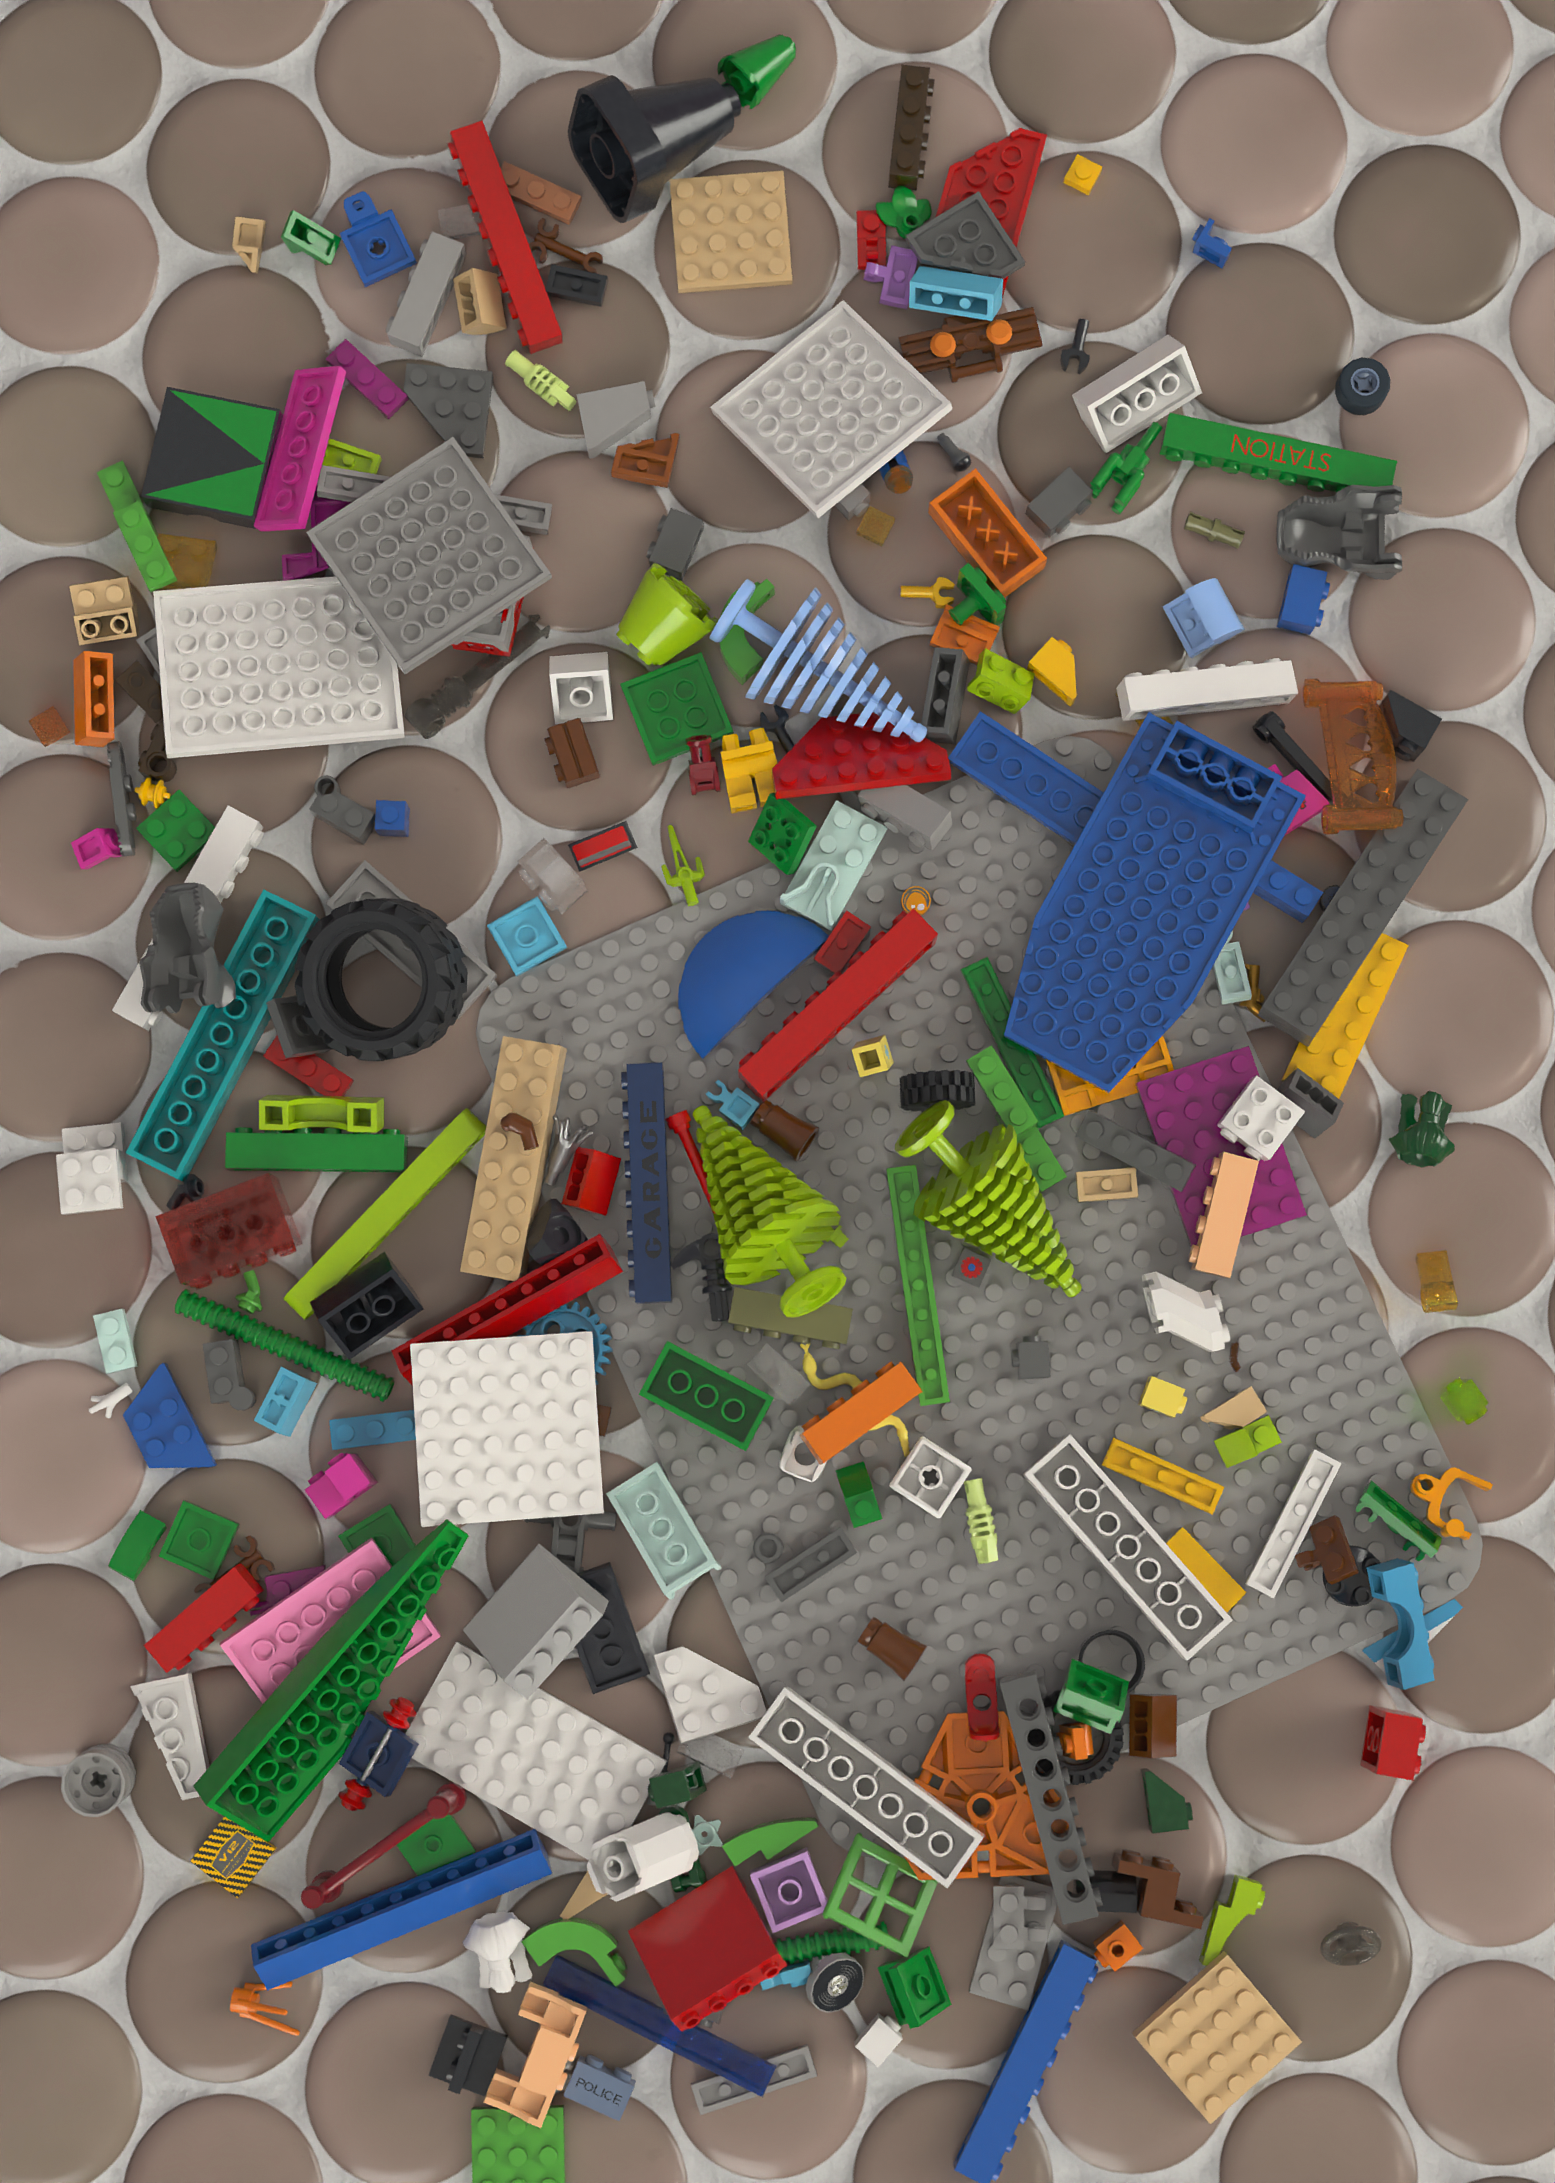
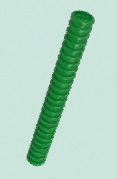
[175,1289,395,1402]
[774,1921,888,1965]

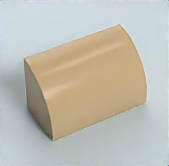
[453,268,507,335]

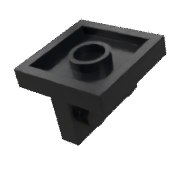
[428,2014,508,2097]

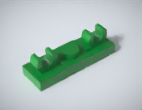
[1355,1480,1442,1561]

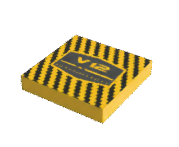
[190,1817,277,1899]

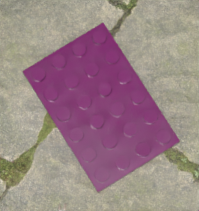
[1135,1046,1307,1247]

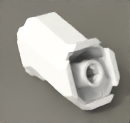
[1142,1271,1230,1352]
[587,1812,699,1902]

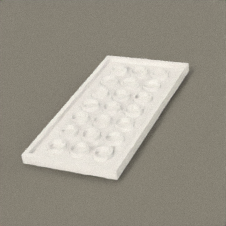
[406,1642,667,1860]

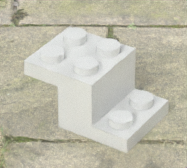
[56,1122,128,1215]

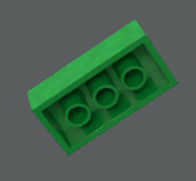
[639,1341,774,1451]

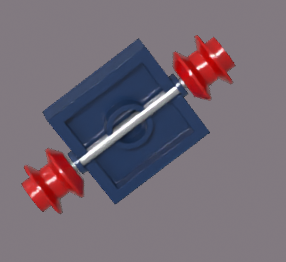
[338,1697,419,1811]

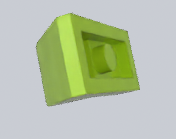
[1214,1415,1282,1468]

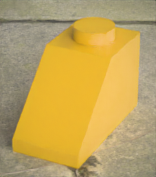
[1027,637,1077,707]

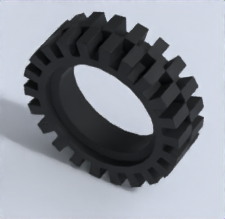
[1027,1689,1124,1785]

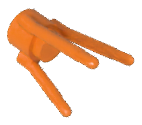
[230,1981,300,2036]

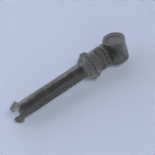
[405,614,551,739]

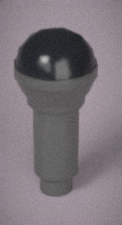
[937,433,971,471]

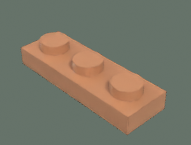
[500,161,582,225]

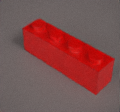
[143,1563,264,1673]

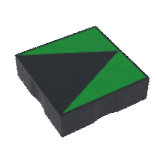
[141,387,283,529]

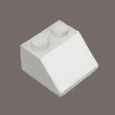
[549,652,613,725]

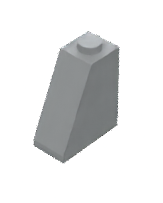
[576,381,655,459]

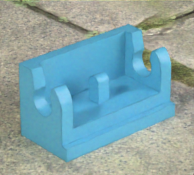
[254,1367,317,1437]

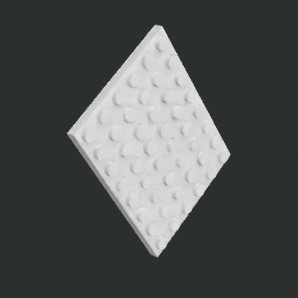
[153,576,405,758]

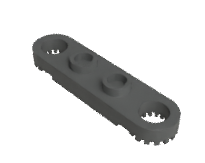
[107,741,137,857]

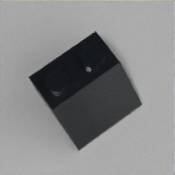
[1377,690,1442,762]

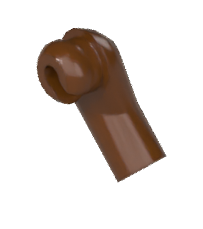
[500,1113,539,1151]

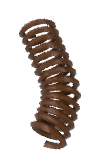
[1229,1342,1241,1372]

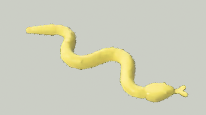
[800,1344,910,1457]

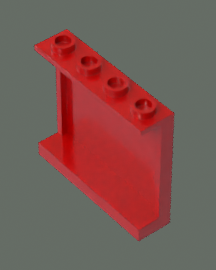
[628,1866,788,2032]

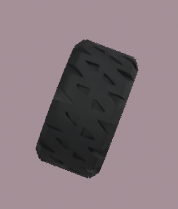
[295,898,468,1061]

